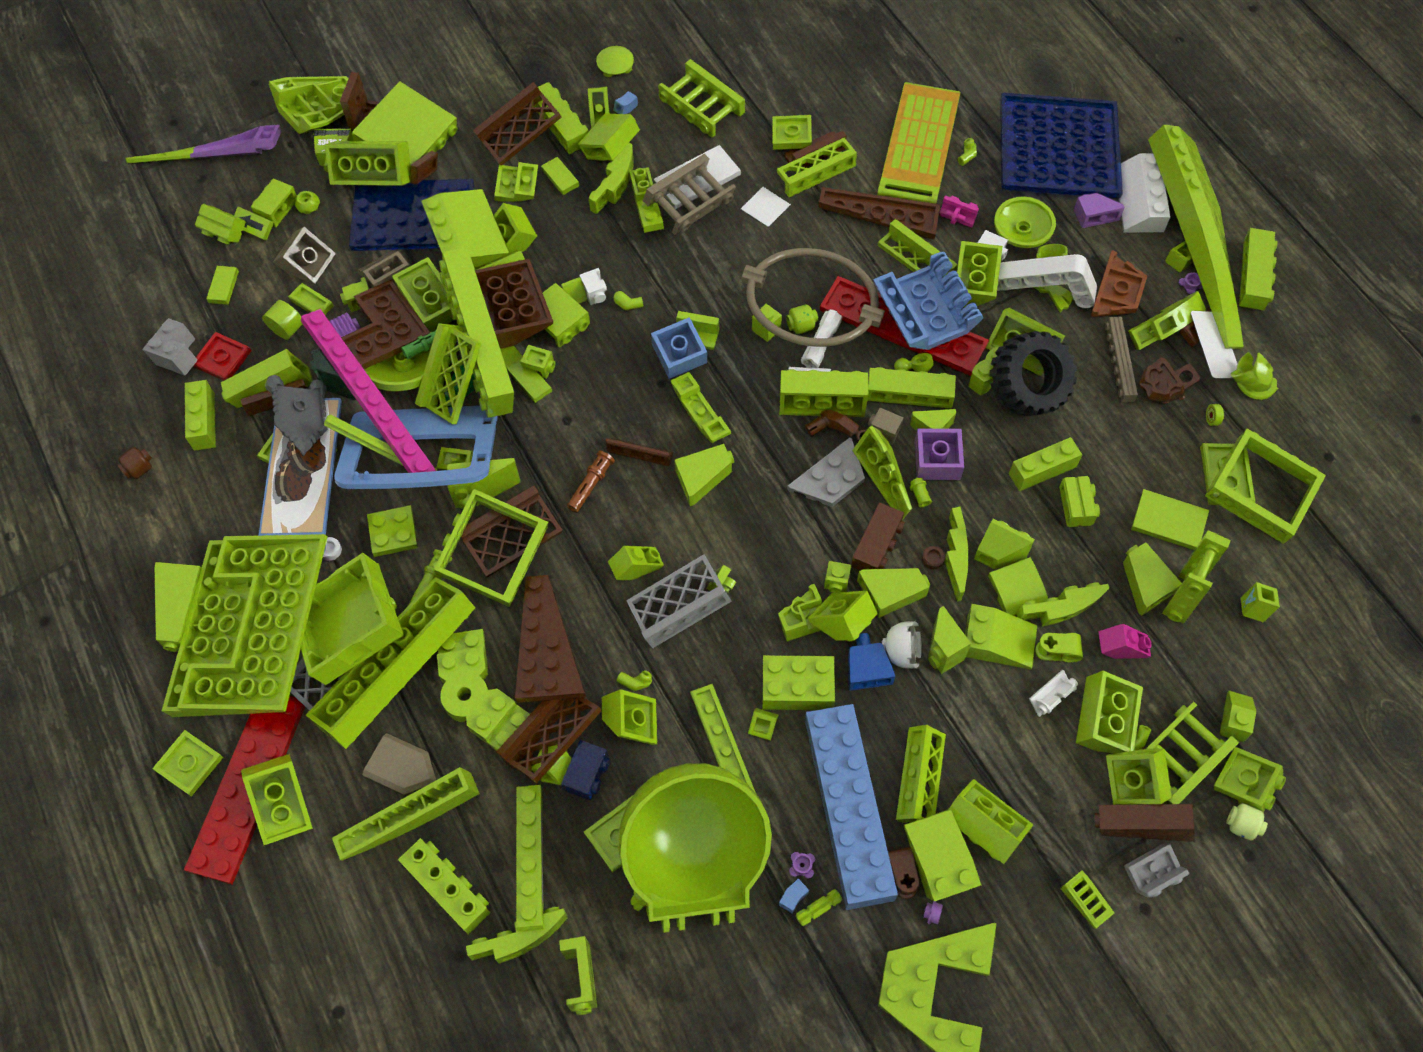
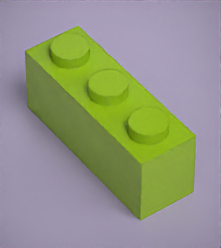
[185,380,216,451]
[1009,437,1082,492]

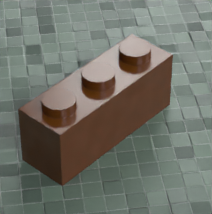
[851,502,905,571]

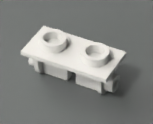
[1029,670,1078,717]

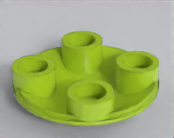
[596,46,634,77]

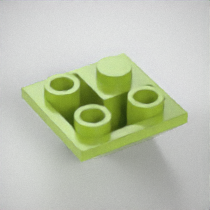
[974,519,1035,569]

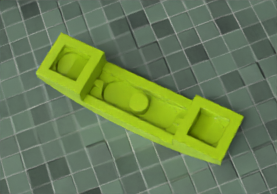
[671,372,731,443]

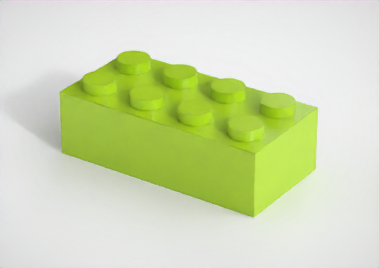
[325,141,411,185]
[779,369,868,417]

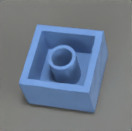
[651,317,707,379]

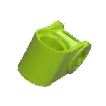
[1035,633,1083,663]

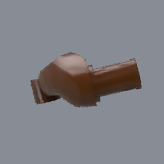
[805,409,866,442]

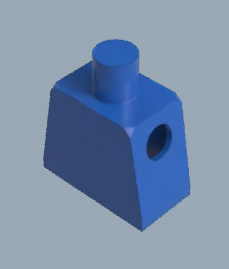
[848,633,895,691]

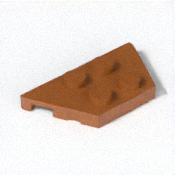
[1091,250,1147,317]

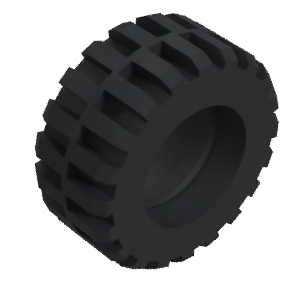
[989,331,1077,416]

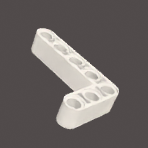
[997,254,1097,308]

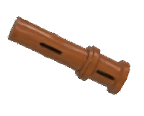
[567,451,615,513]

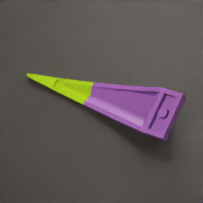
[125,125,281,163]

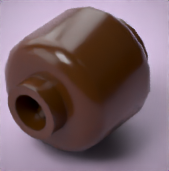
[117,447,152,479]

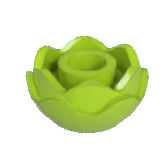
[295,191,320,214]

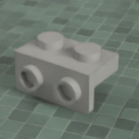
[1124,842,1189,897]

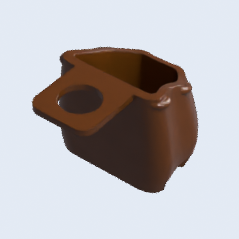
[1139,357,1200,404]

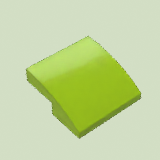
[494,162,538,202]
[988,557,1048,616]

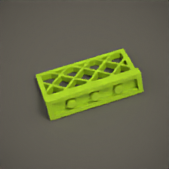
[415,323,481,424]

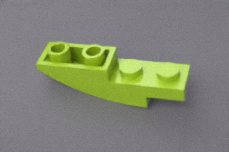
[589,143,633,214]
[629,167,664,233]
[1128,291,1206,350]
[1016,582,1109,627]
[466,907,567,963]

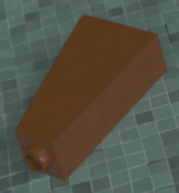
[1094,804,1195,842]

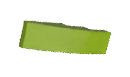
[944,507,968,601]

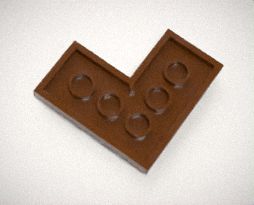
[341,280,430,369]

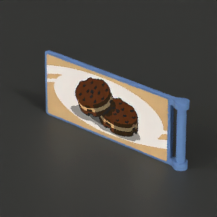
[258,398,342,552]

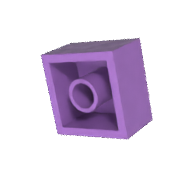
[914,429,964,480]

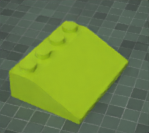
[421,189,510,269]

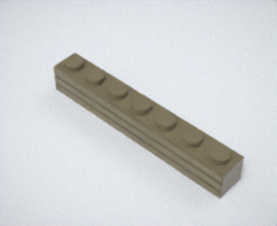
[1105,317,1138,402]

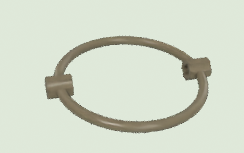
[741,248,885,347]

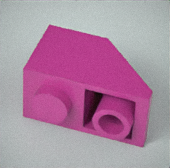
[1098,624,1151,659]

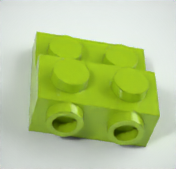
[1214,747,1286,813]

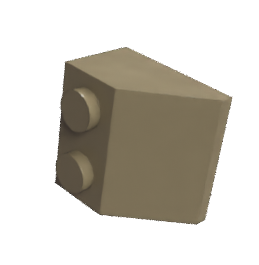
[273,227,336,284]

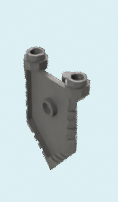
[265,375,328,456]

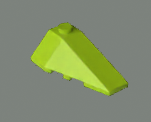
[852,426,912,519]

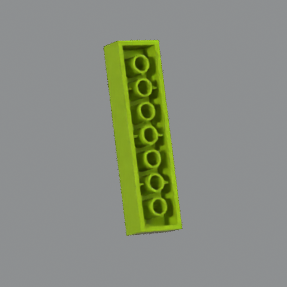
[439,247,514,418]
[306,577,475,749]

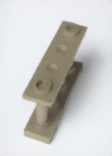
[643,153,736,235]

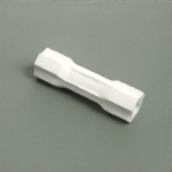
[801,309,842,368]

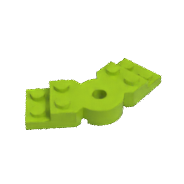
[437,629,530,751]

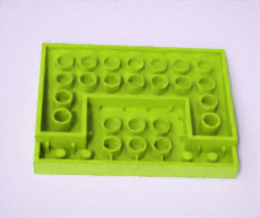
[162,534,328,717]

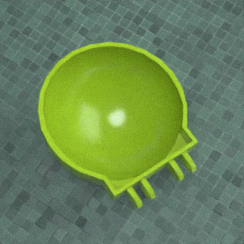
[618,763,772,933]

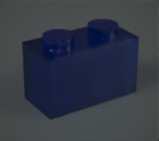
[561,740,610,800]

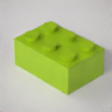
[763,656,835,710]

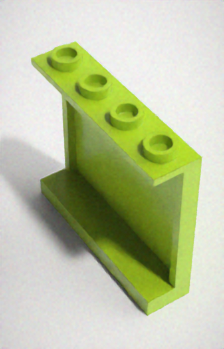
[352,81,458,164]

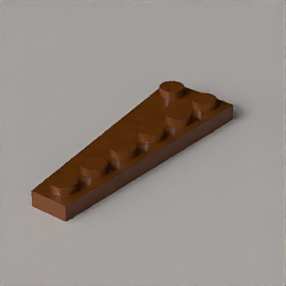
[818,187,940,240]

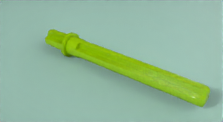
[324,414,437,471]

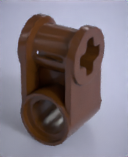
[888,847,919,899]

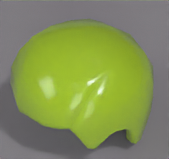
[1036,244,1068,259]

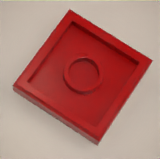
[193,332,251,381]

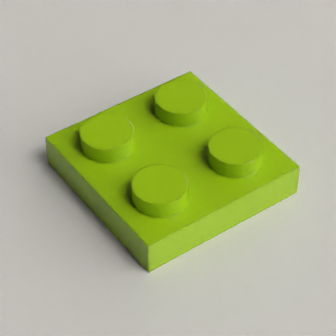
[773,115,812,150]
[367,505,418,557]
[152,730,224,797]

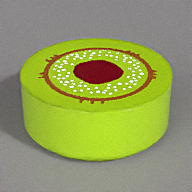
[1206,404,1224,426]

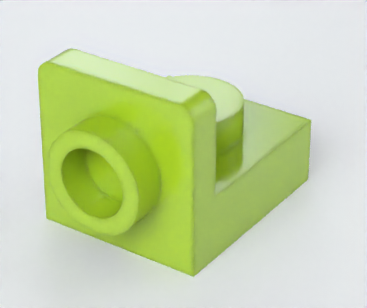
[520,345,555,379]
[824,561,851,593]

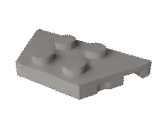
[787,438,865,507]

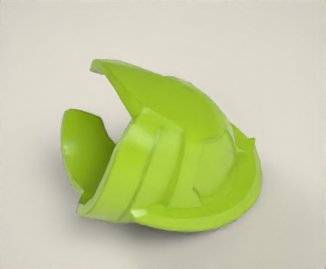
[1231,352,1278,400]

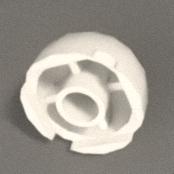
[882,621,922,668]

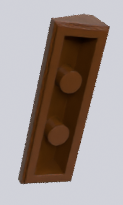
[606,438,673,466]

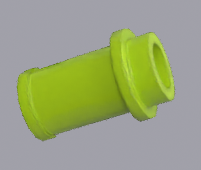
[909,478,932,507]

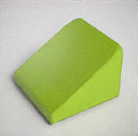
[561,277,587,304]
[748,708,779,741]

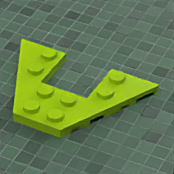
[878,923,996,1052]

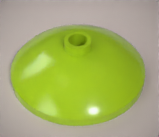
[994,197,1056,248]

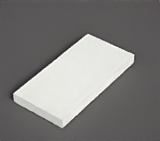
[654,145,741,209]

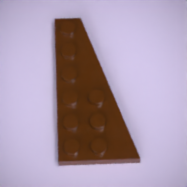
[515,575,586,703]

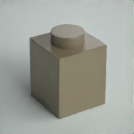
[868,408,904,445]

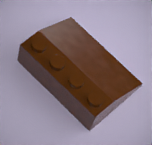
[475,259,553,349]

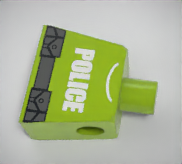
[314,129,353,172]

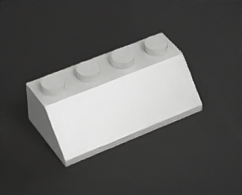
[1114,153,1170,233]

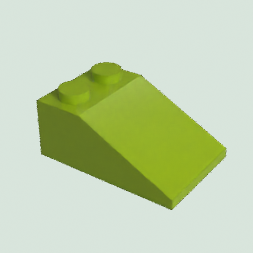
[392,257,453,332]
[447,458,520,509]
[965,604,1037,669]
[241,754,313,845]
[904,809,981,902]

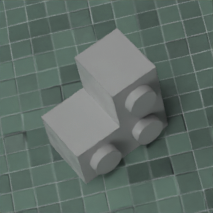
[142,318,198,376]

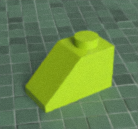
[588,87,610,129]
[1219,691,1256,742]

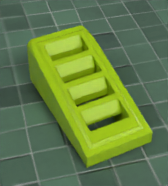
[1165,241,1193,272]
[1061,870,1114,929]

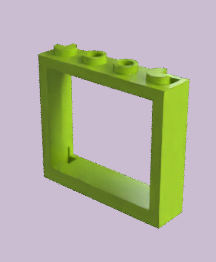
[1205,429,1326,544]
[432,489,548,607]

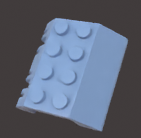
[873,252,983,350]

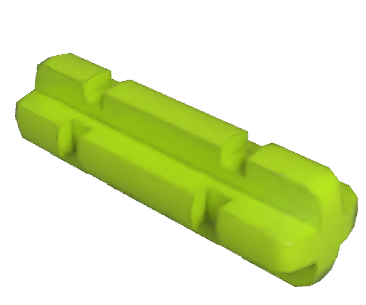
[796,889,842,926]

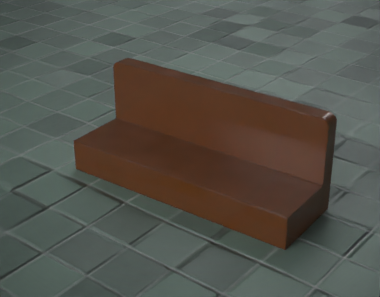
[784,131,847,172]

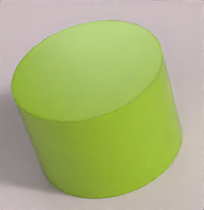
[262,300,302,340]

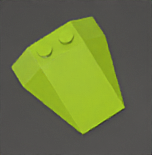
[269,76,348,134]

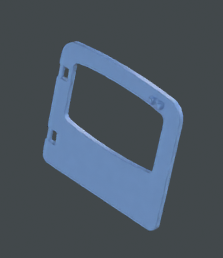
[334,406,498,489]

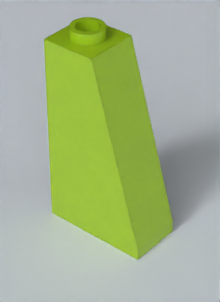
[221,349,313,408]
[155,562,201,652]

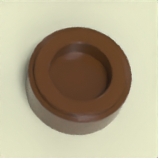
[922,546,945,569]

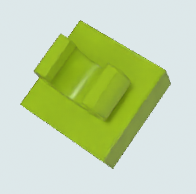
[707,565,736,593]

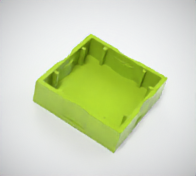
[301,553,403,685]

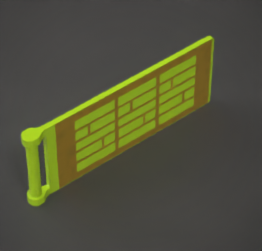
[877,82,960,204]

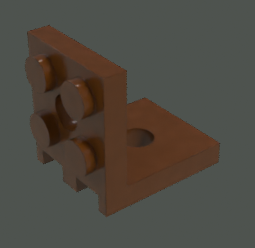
[340,72,380,131]

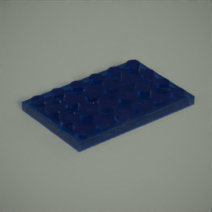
[349,179,474,251]

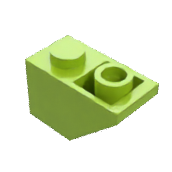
[608,546,664,580]

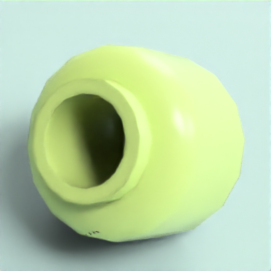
[1226,803,1268,841]

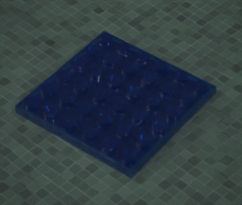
[1000,92,1123,199]

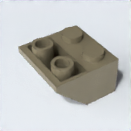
[358,250,410,288]

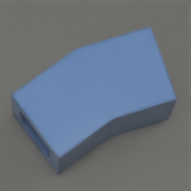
[614,91,638,114]
[779,878,809,914]

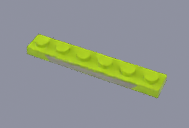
[516,785,544,931]

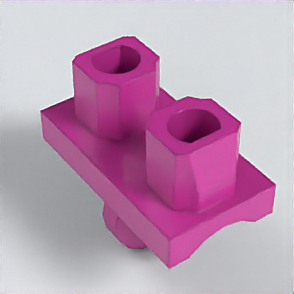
[939,196,979,228]

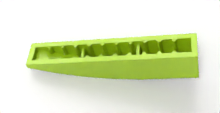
[332,767,480,861]

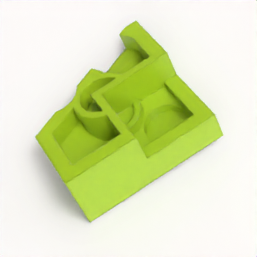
[778,584,822,641]

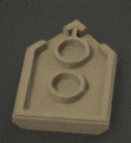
[363,733,436,795]

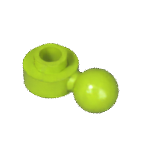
[894,353,934,372]

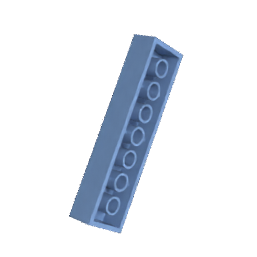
[805,704,898,910]

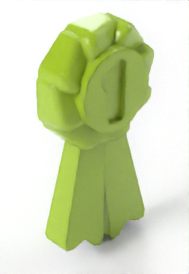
[1034,285,1074,312]

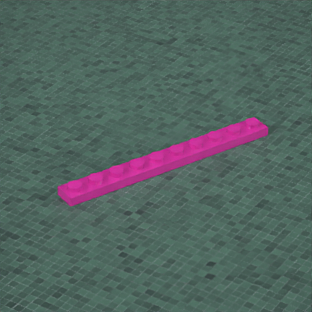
[301,309,436,473]

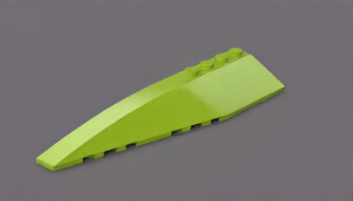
[1148,125,1244,349]

